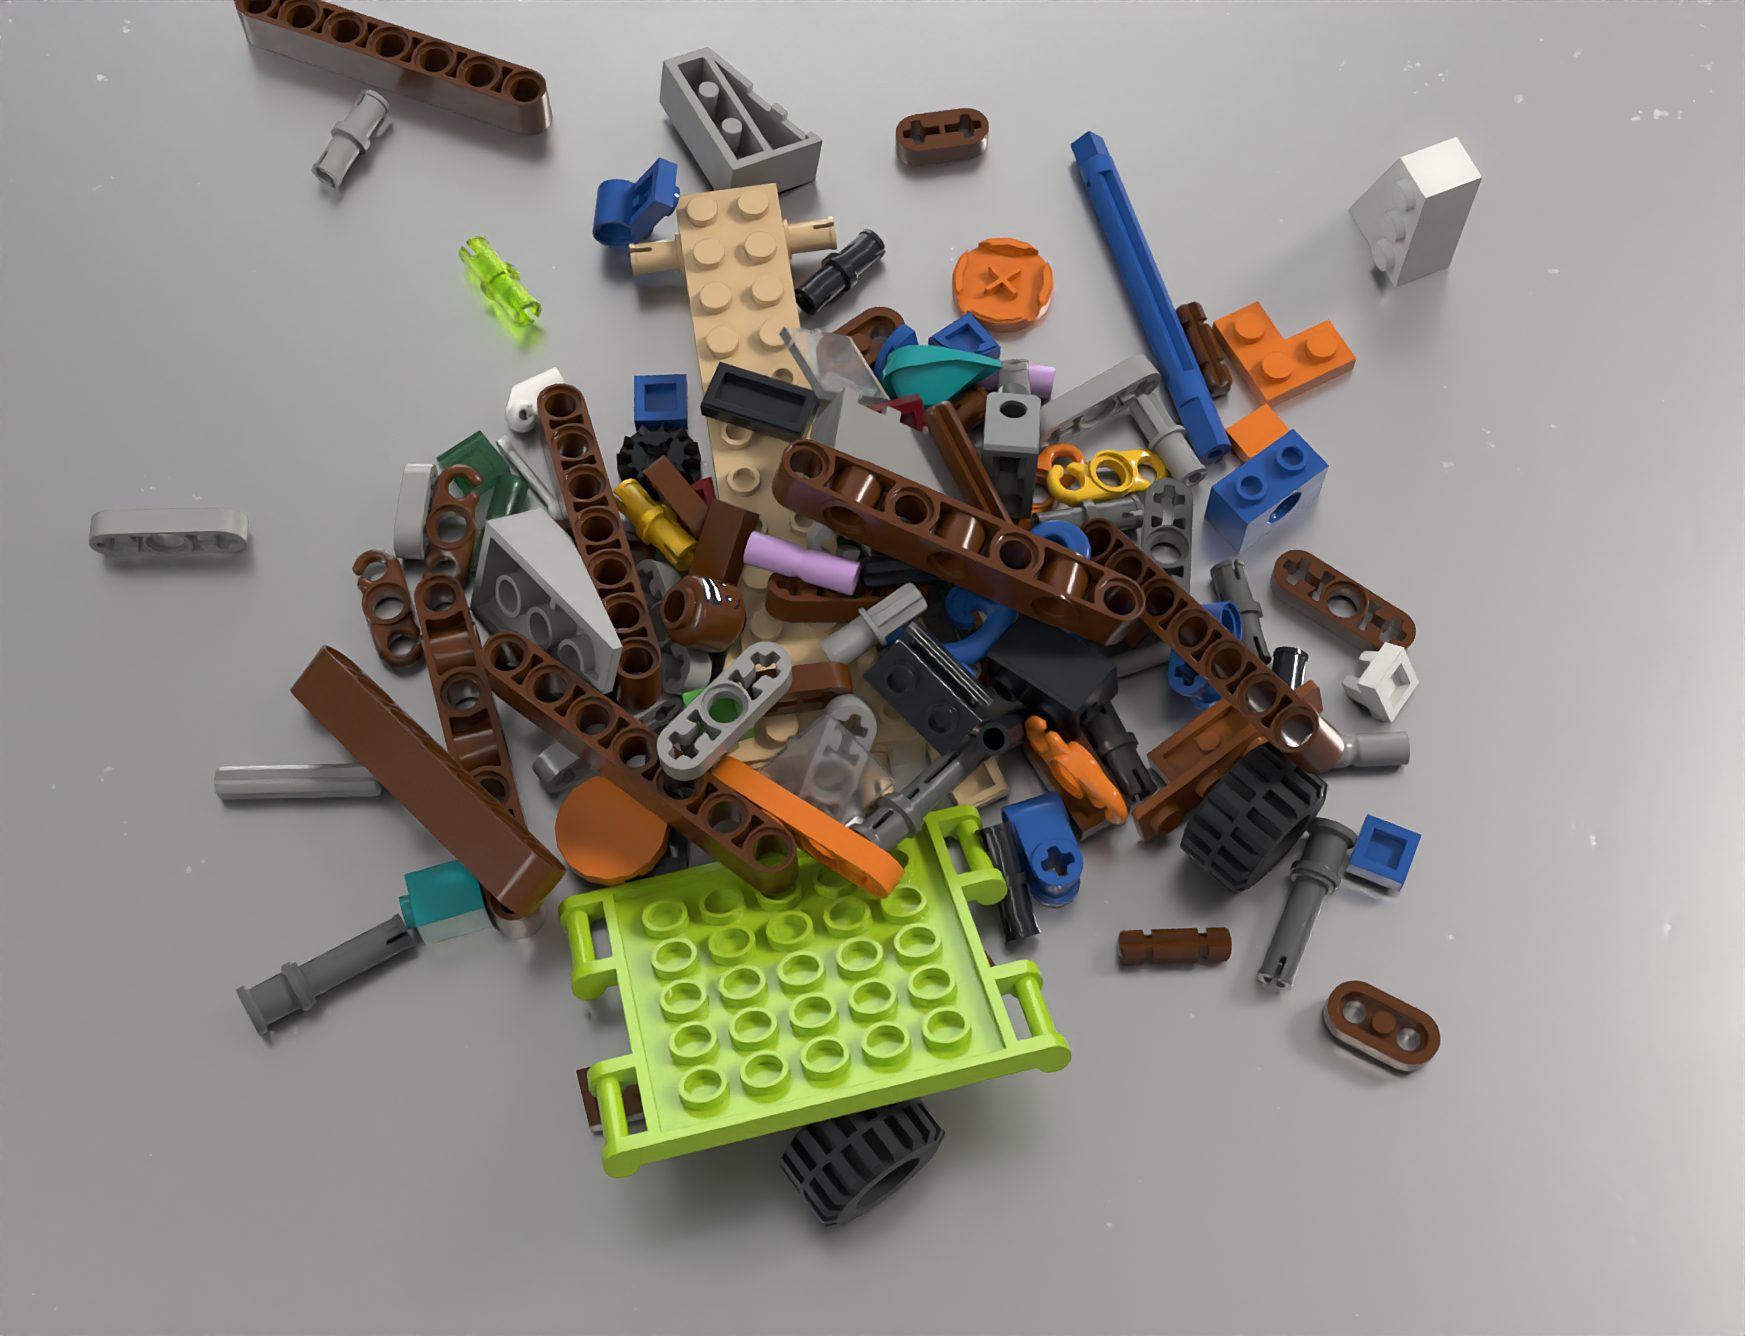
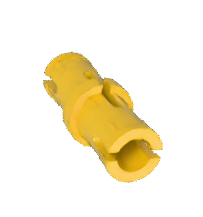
[613,479,698,571]

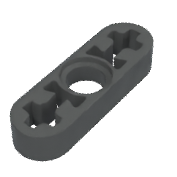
[1141,478,1193,594]

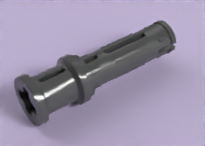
[848,730,992,853]
[1256,817,1357,991]
[236,913,415,1036]

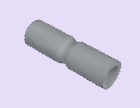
[1302,731,1410,768]

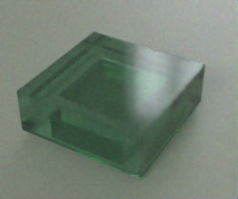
[436,430,512,497]

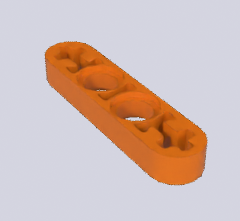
[710,755,905,899]

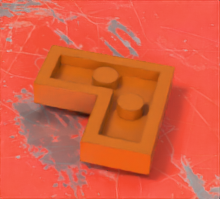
[1212,301,1356,408]

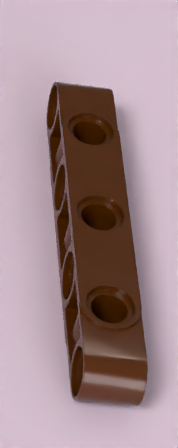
[771,439,1146,646]
[414,573,546,939]

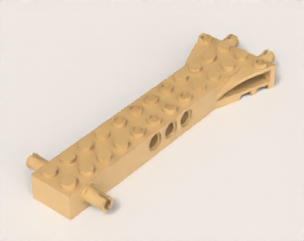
[629,183,927,813]

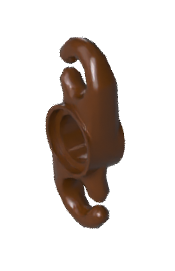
[422,464,482,586]
[352,549,424,668]

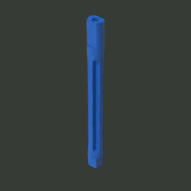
[1070,131,1232,464]

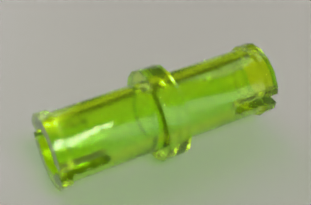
[459,236,542,328]

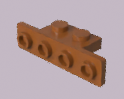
[1131,680,1323,842]

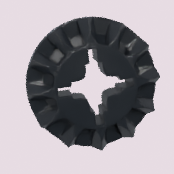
[616,421,701,501]

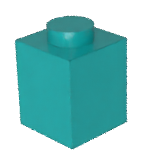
[399,860,493,945]

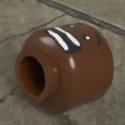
[660,574,747,653]

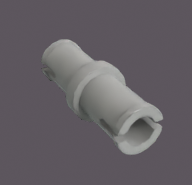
[311,89,390,187]

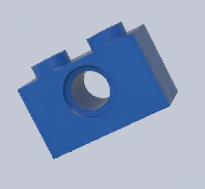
[1204,429,1329,554]

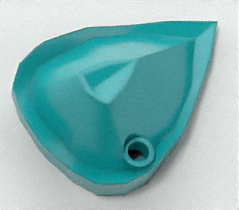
[882,345,1002,410]

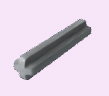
[214,763,383,800]

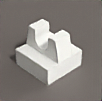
[1342,642,1419,723]

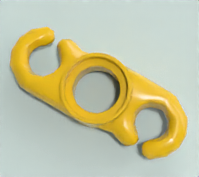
[1047,448,1170,507]

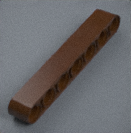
[234,0,553,136]
[537,383,663,710]
[1080,518,1344,775]
[481,631,799,895]
[290,645,567,919]

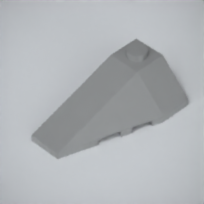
[470,508,623,694]

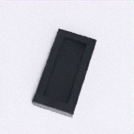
[700,362,821,443]

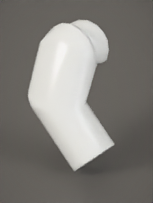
[504,367,564,433]

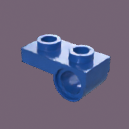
[592,157,680,255]

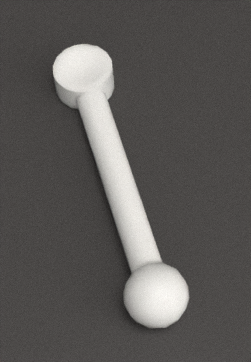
[496,435,563,520]

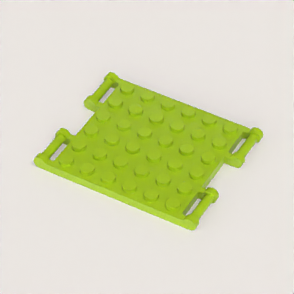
[558,804,1072,1178]

